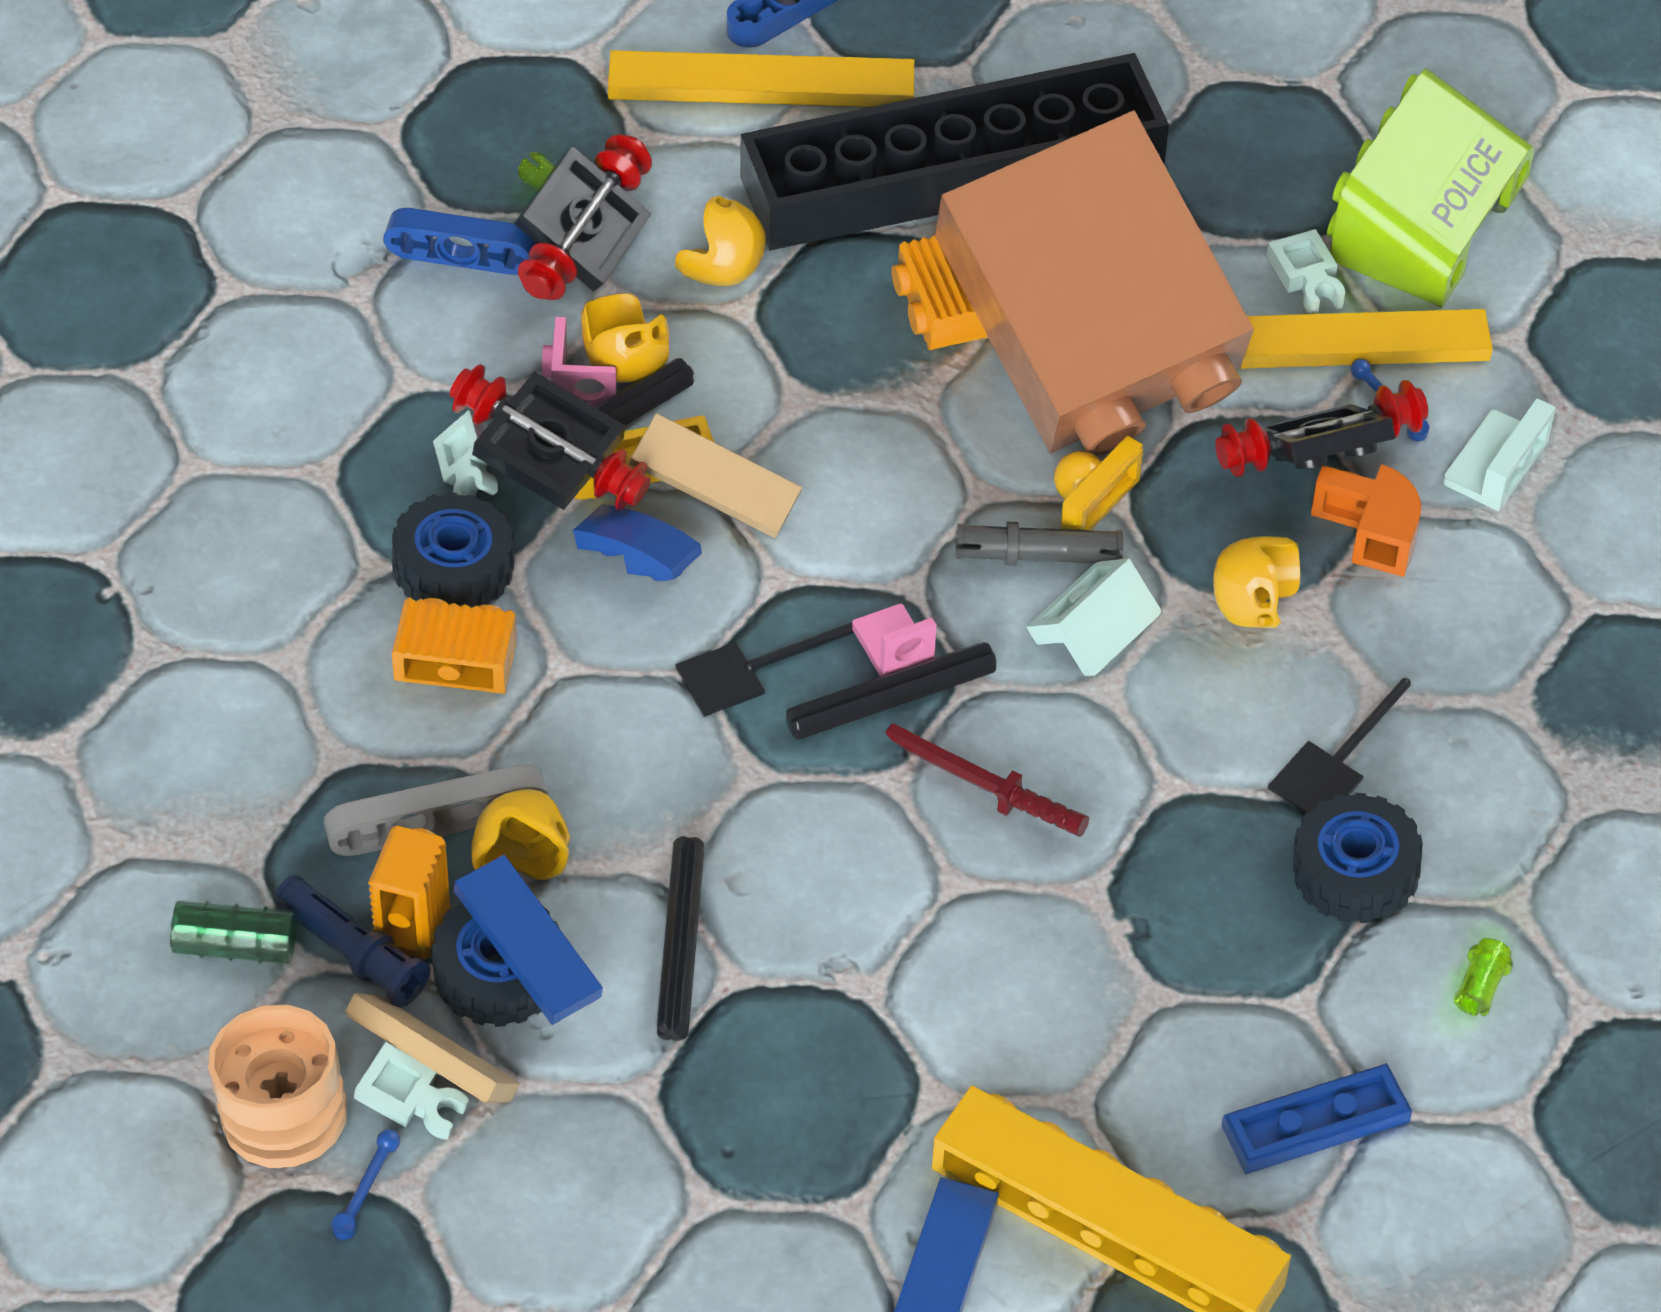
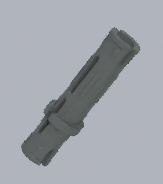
[955,521,1123,566]

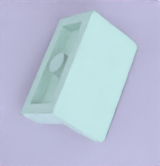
[1443,398,1556,511]
[1026,558,1161,676]

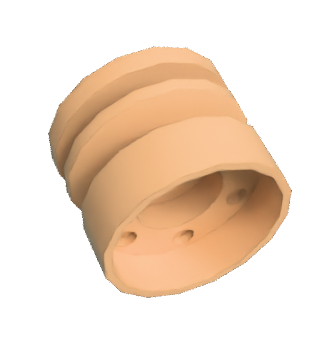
[208,1004,347,1168]

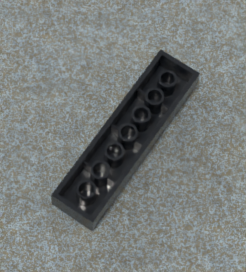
[740,53,1169,251]

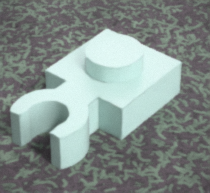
[1266,229,1345,314]
[433,409,498,496]
[353,1042,469,1139]

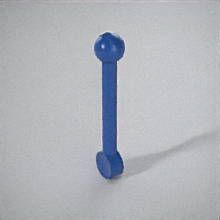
[1351,359,1430,441]
[331,1129,400,1240]

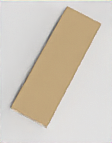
[630,413,802,539]
[345,993,521,1103]

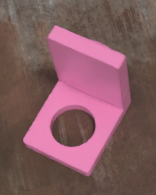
[542,317,617,407]
[852,603,936,677]

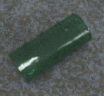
[170,900,297,964]

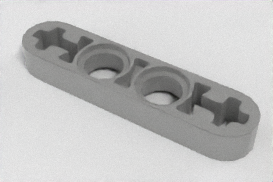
[323,764,549,856]

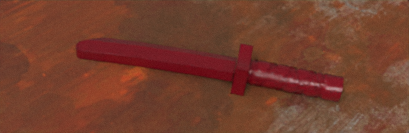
[885,723,1089,837]

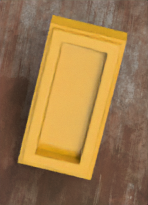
[1054,435,1143,530]

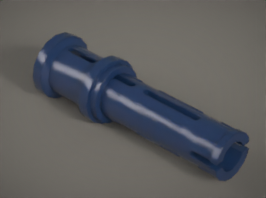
[273,874,431,1007]

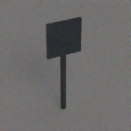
[675,622,854,717]
[1268,678,1411,814]

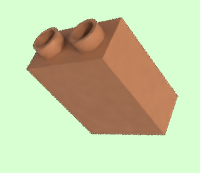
[935,110,1254,456]

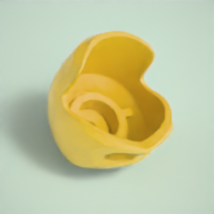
[675,195,766,286]
[581,293,669,383]
[1213,536,1300,628]
[471,789,570,880]

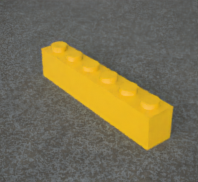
[932,1085,1291,1312]

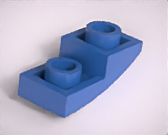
[573,504,702,581]

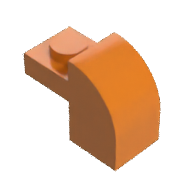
[1311,464,1421,577]

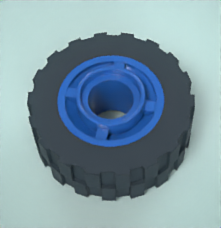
[392,493,515,608]
[1293,793,1423,923]
[432,901,560,1027]

